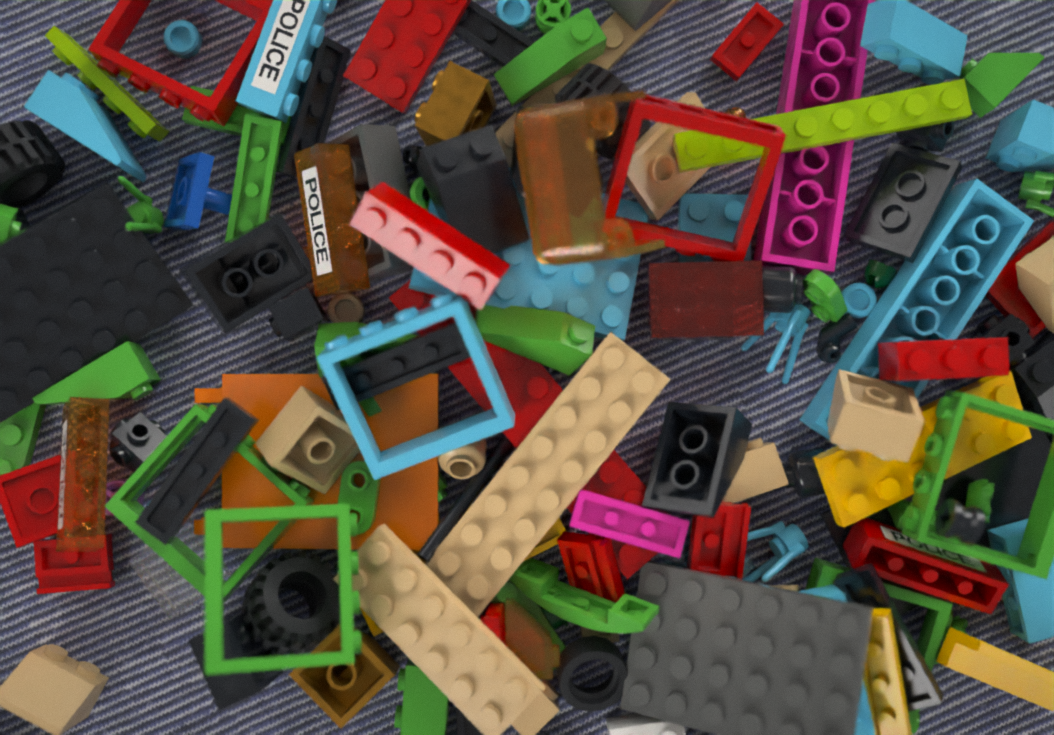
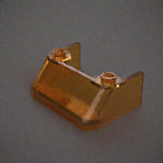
[514,90,665,266]

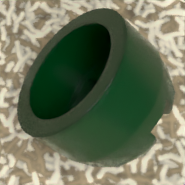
[864,259,897,288]

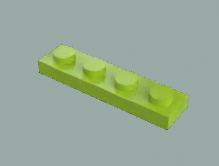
[45,25,169,142]

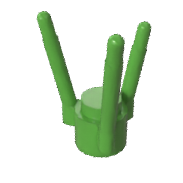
[1018,170,1054,218]
[117,176,164,234]

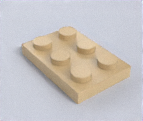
[625,92,711,221]

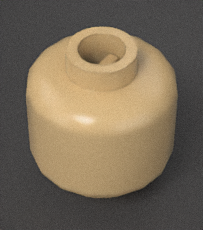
[438,438,487,479]

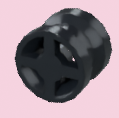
[935,498,985,546]

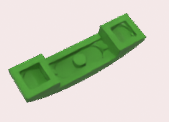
[509,558,659,633]

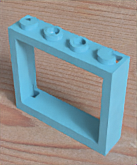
[317,293,515,480]

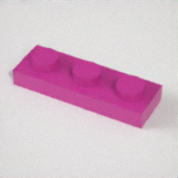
[569,489,690,558]

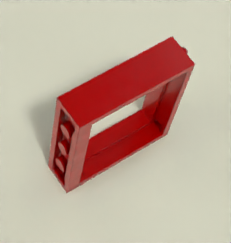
[88,0,273,126]
[598,91,787,264]

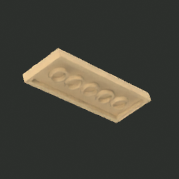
[333,524,546,735]

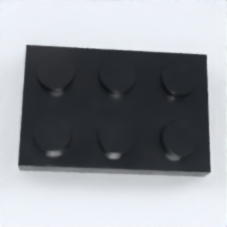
[844,142,963,263]

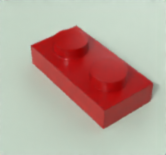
[710,2,784,82]

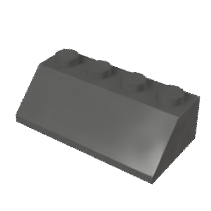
[321,124,414,285]

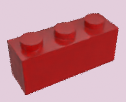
[878,337,1009,381]

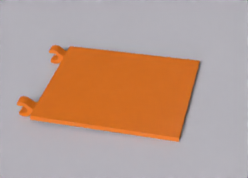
[194,374,439,550]

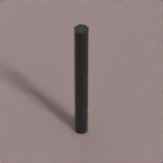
[417,437,514,563]

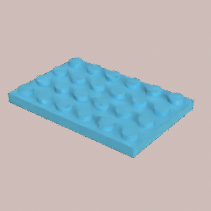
[408,167,648,341]

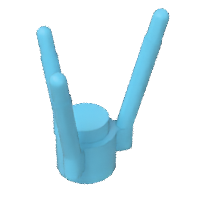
[741,304,811,384]
[742,521,809,582]

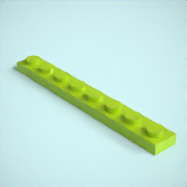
[672,79,972,173]

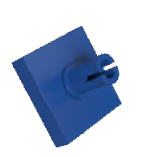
[164,152,232,231]

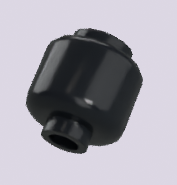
[749,265,803,313]
[783,447,826,498]

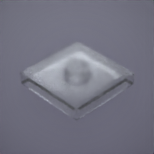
[128,517,232,620]

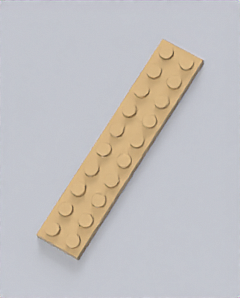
[425,332,670,618]

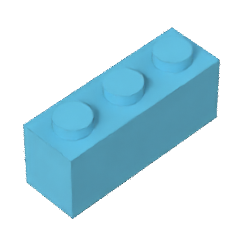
[860,0,967,85]
[987,519,1054,644]

